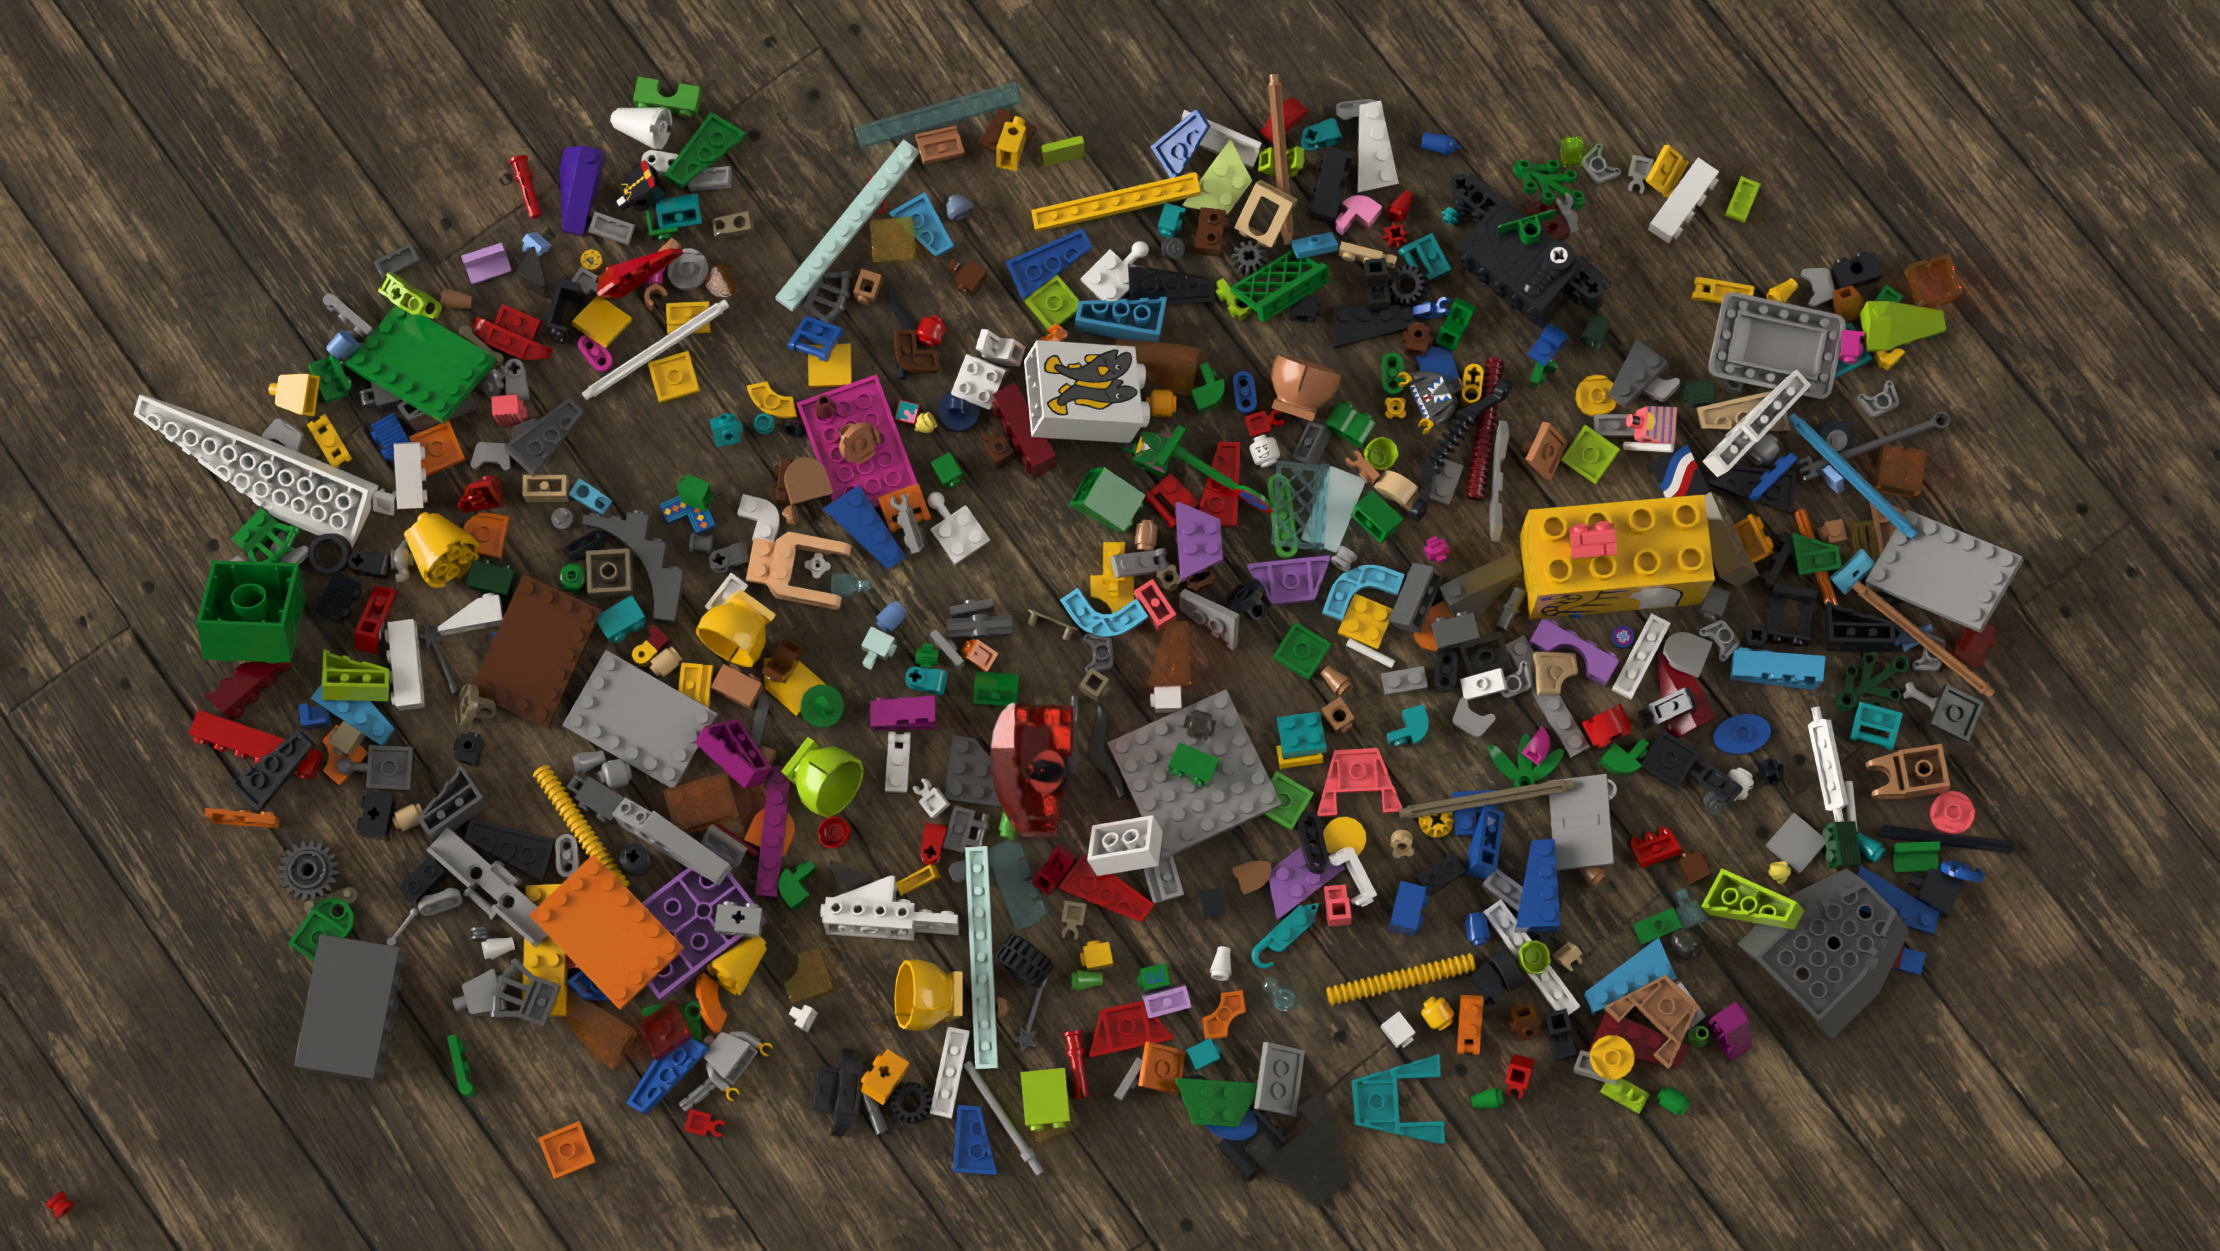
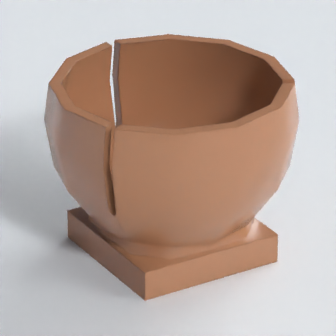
[1271,354,1341,421]

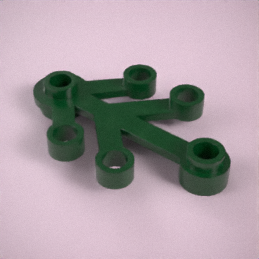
[1835,653,1909,712]

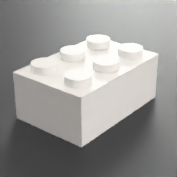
[1087,815,1163,876]

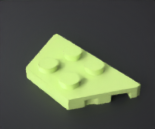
[1181,140,1252,216]

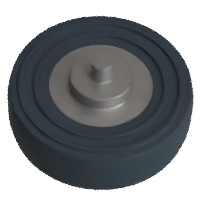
[1817,420,1855,453]

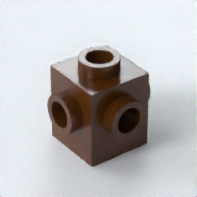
[1402,322,1433,357]
[1509,1003,1543,1042]

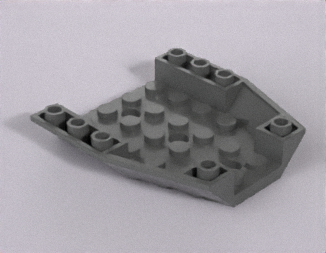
[1737,868,1910,1039]

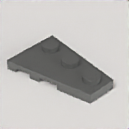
[1609,339,1669,409]

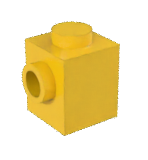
[1080,940,1113,971]

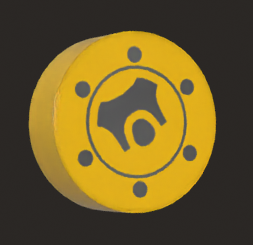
[581,249,603,272]

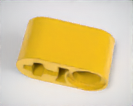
[1460,364,1484,407]

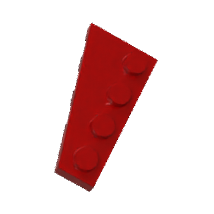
[1199,441,1240,528]

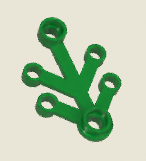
[1513,159,1585,210]

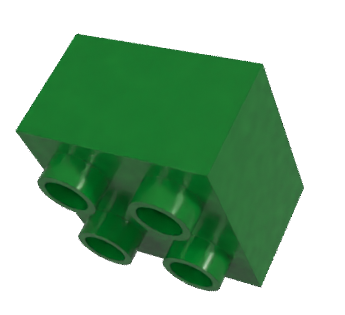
[196,560,306,664]

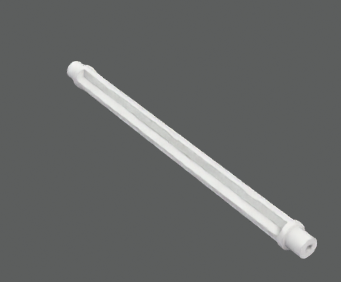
[582,299,729,400]

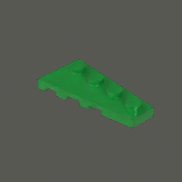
[664,112,746,189]

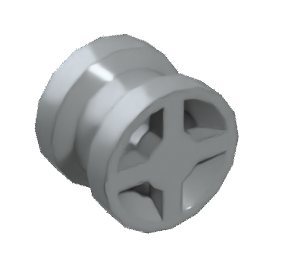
[1330,546,1358,572]

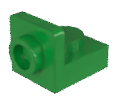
[1528,359,1558,389]

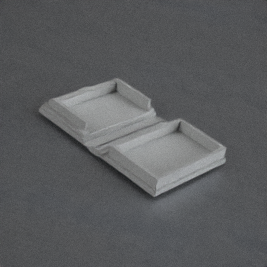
[1548,774,1614,871]

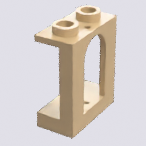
[1234,180,1298,248]

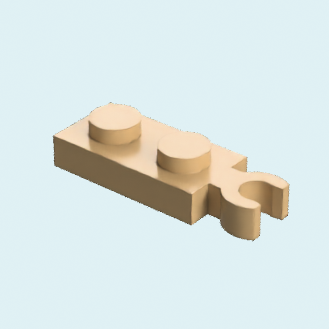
[1339,242,1397,269]

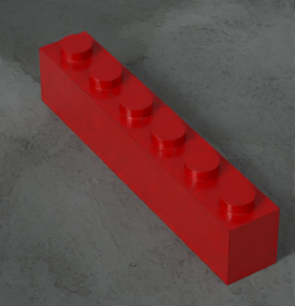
[188,710,324,781]

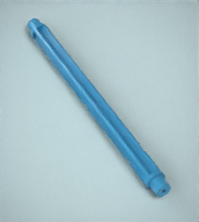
[1787,413,1918,540]

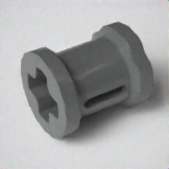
[689,533,714,554]

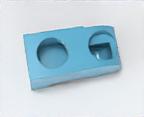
[568,479,612,516]

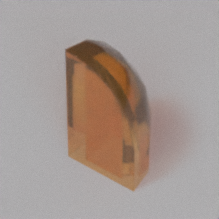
[704,264,737,298]

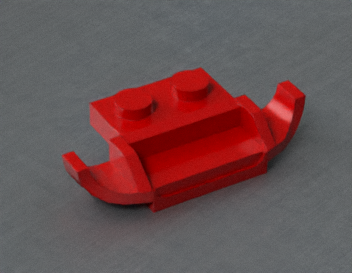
[472,304,553,360]

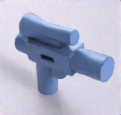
[1894,623,1934,652]

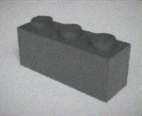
[1389,563,1444,634]

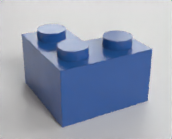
[1388,881,1429,937]

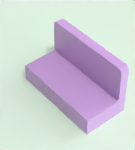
[461,243,512,285]
[1142,984,1191,1018]

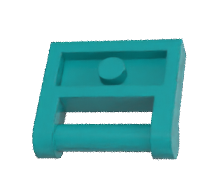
[1398,233,1451,285]
[1849,701,1903,750]

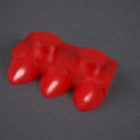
[1631,826,1682,868]

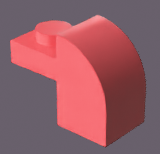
[1324,884,1351,927]

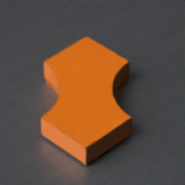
[1202,990,1246,1040]

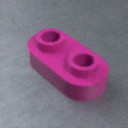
[578,334,613,373]

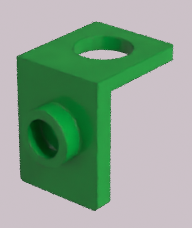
[646,210,680,241]

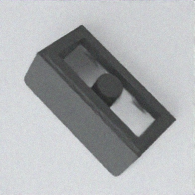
[1291,421,1332,469]

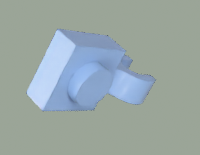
[1816,457,1845,494]

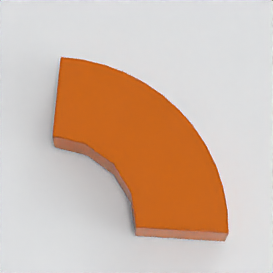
[695,972,727,1034]

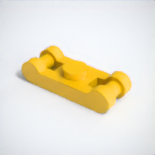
[307,414,353,468]

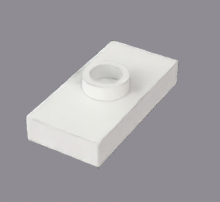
[1460,668,1507,701]

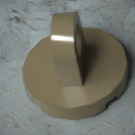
[455,684,496,727]

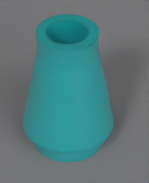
[1857,832,1886,863]

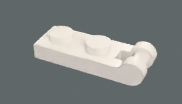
[885,731,911,793]

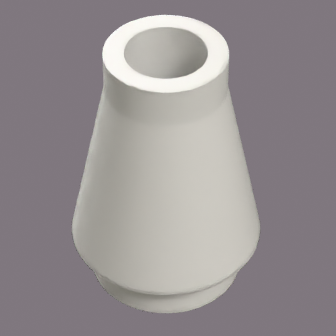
[481,937,515,960]
[1210,946,1231,981]

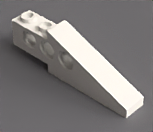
[1703,370,1811,477]

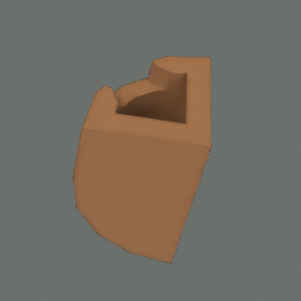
[1232,860,1271,895]

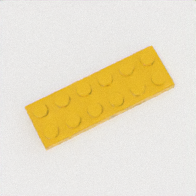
[522,884,568,1017]

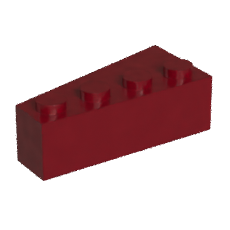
[1588,1011,1689,1070]

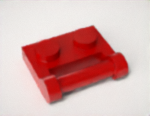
[1143,473,1200,529]

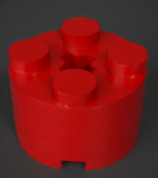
[1582,703,1633,749]

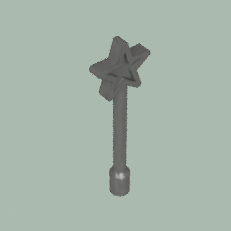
[418,624,460,695]
[1012,977,1049,1052]

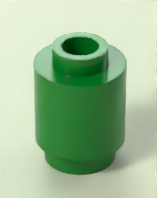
[1656,1085,1691,1116]

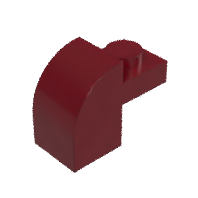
[1032,843,1077,896]

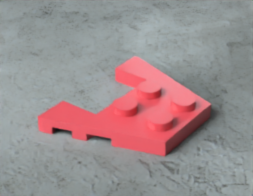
[1317,748,1403,817]

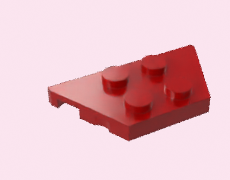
[1089,1000,1173,1058]

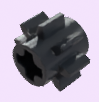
[1757,759,1785,786]

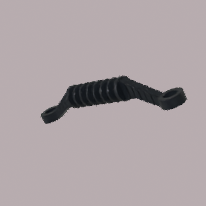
[1409,379,1513,522]

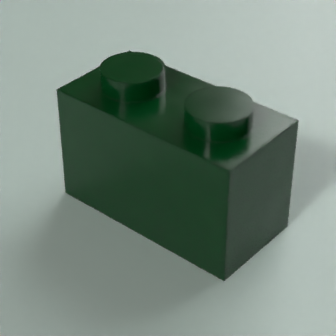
[466,559,517,599]

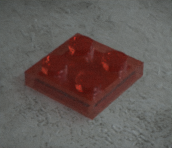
[637,1000,693,1061]

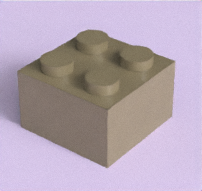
[586,548,634,599]

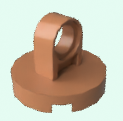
[839,422,880,464]

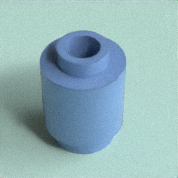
[875,601,908,633]

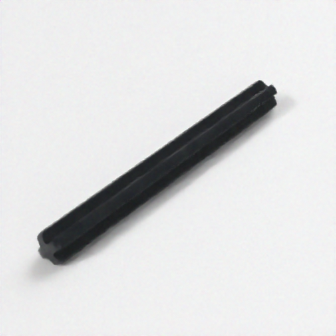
[1881,825,2013,853]

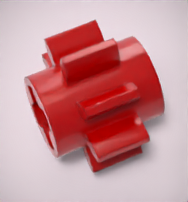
[1382,222,1409,250]

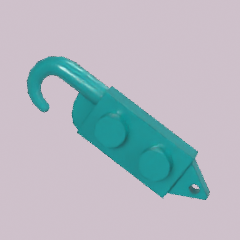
[1251,903,1319,969]

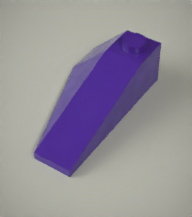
[559,146,606,237]

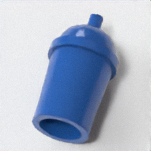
[1421,132,1461,155]

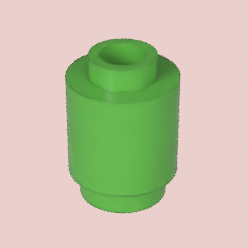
[999,807,1025,841]

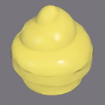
[915,412,937,433]
[1768,861,1791,885]

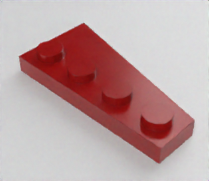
[1058,853,1155,923]

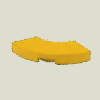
[747,381,798,420]

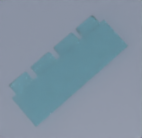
[988,840,1047,931]

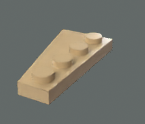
[1696,391,1791,432]

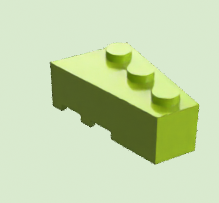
[322,649,389,701]

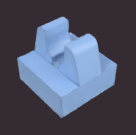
[522,232,552,259]

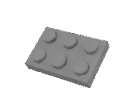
[1254,1042,1305,1117]

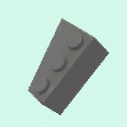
[397,394,479,432]

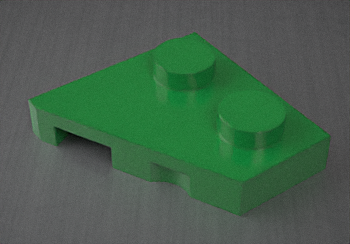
[1791,533,1842,575]

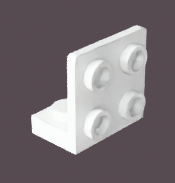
[951,354,1009,409]

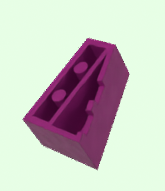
[870,696,937,731]
[695,719,772,788]
[1705,1001,1752,1062]

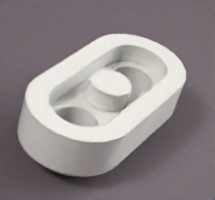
[641,150,678,175]

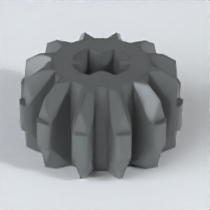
[1231,240,1267,277]

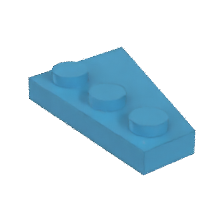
[889,192,955,258]

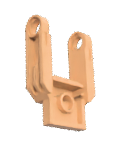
[746,532,852,609]

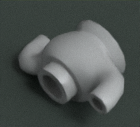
[391,539,415,582]

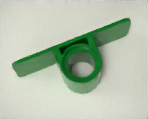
[1497,209,1556,245]

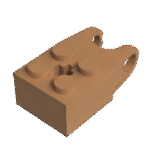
[1865,744,1950,800]

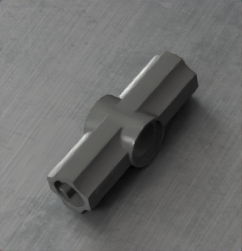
[947,614,1013,639]

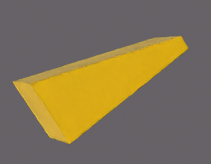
[896,865,941,896]

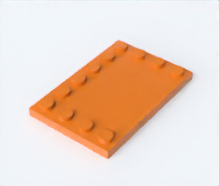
[529,854,685,1011]

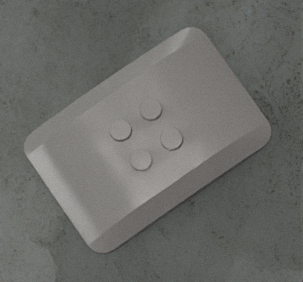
[1708,292,1846,399]

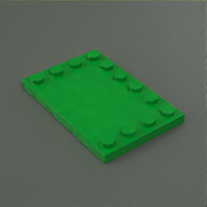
[345,305,497,424]

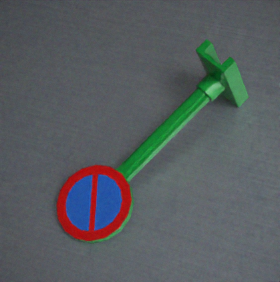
[1155,425,1274,513]

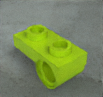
[1215,278,1252,322]

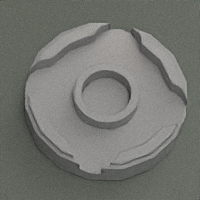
[667,248,708,291]

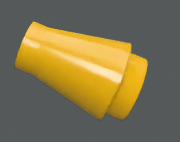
[1766,278,1798,303]

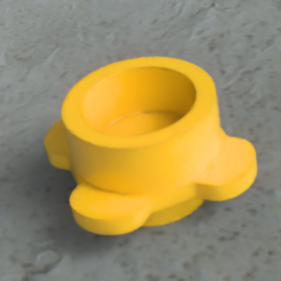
[1385,397,1406,419]

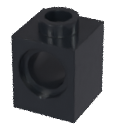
[1290,295,1321,323]

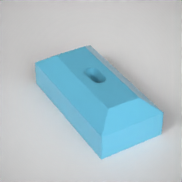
[1829,549,1875,595]

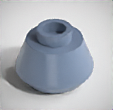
[946,194,974,221]

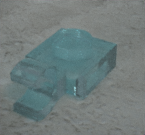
[831,574,870,597]
[1675,888,1705,930]

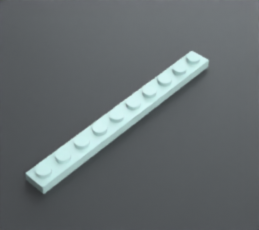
[775,139,920,312]
[965,846,998,1069]

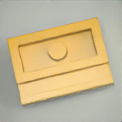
[1645,145,1689,198]
[666,301,711,335]
[678,663,714,708]

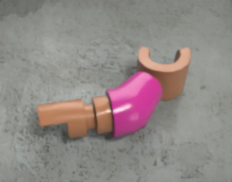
[644,238,681,310]

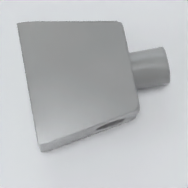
[452,969,508,1017]

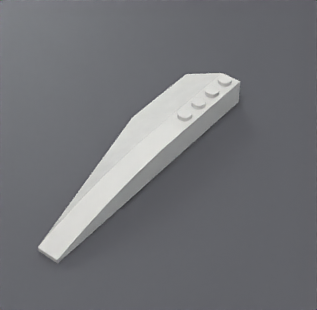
[134,394,379,548]

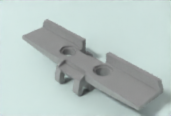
[427,827,547,948]

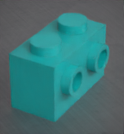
[656,193,702,229]
[597,595,647,644]

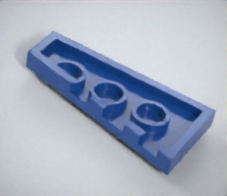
[823,485,906,569]
[627,1028,710,1115]

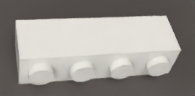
[1648,158,1719,244]
[385,619,425,711]

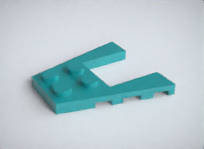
[1352,1055,1445,1144]

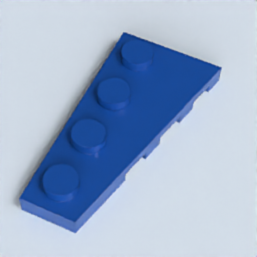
[1006,228,1092,301]
[1857,866,1940,935]

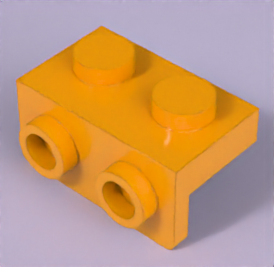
[1734,514,1774,564]

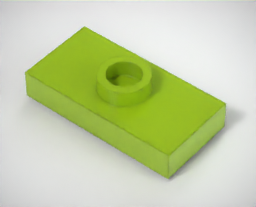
[1725,176,1761,223]

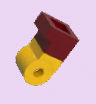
[632,624,672,667]

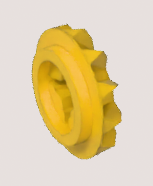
[1419,812,1454,838]

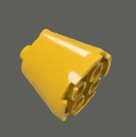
[404,512,480,588]

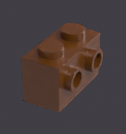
[1195,207,1229,257]

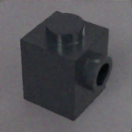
[453,731,485,767]

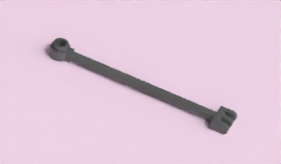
[1795,412,1950,482]

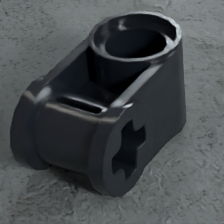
[348,551,391,579]

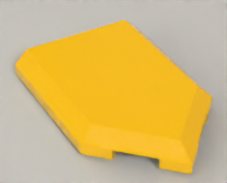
[764,657,826,716]

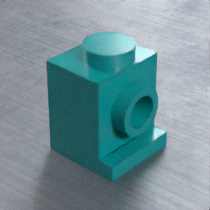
[1158,203,1185,238]

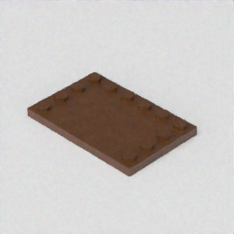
[474,574,602,729]

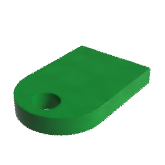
[288,898,354,962]

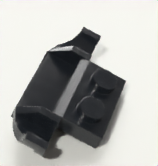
[811,1048,864,1137]

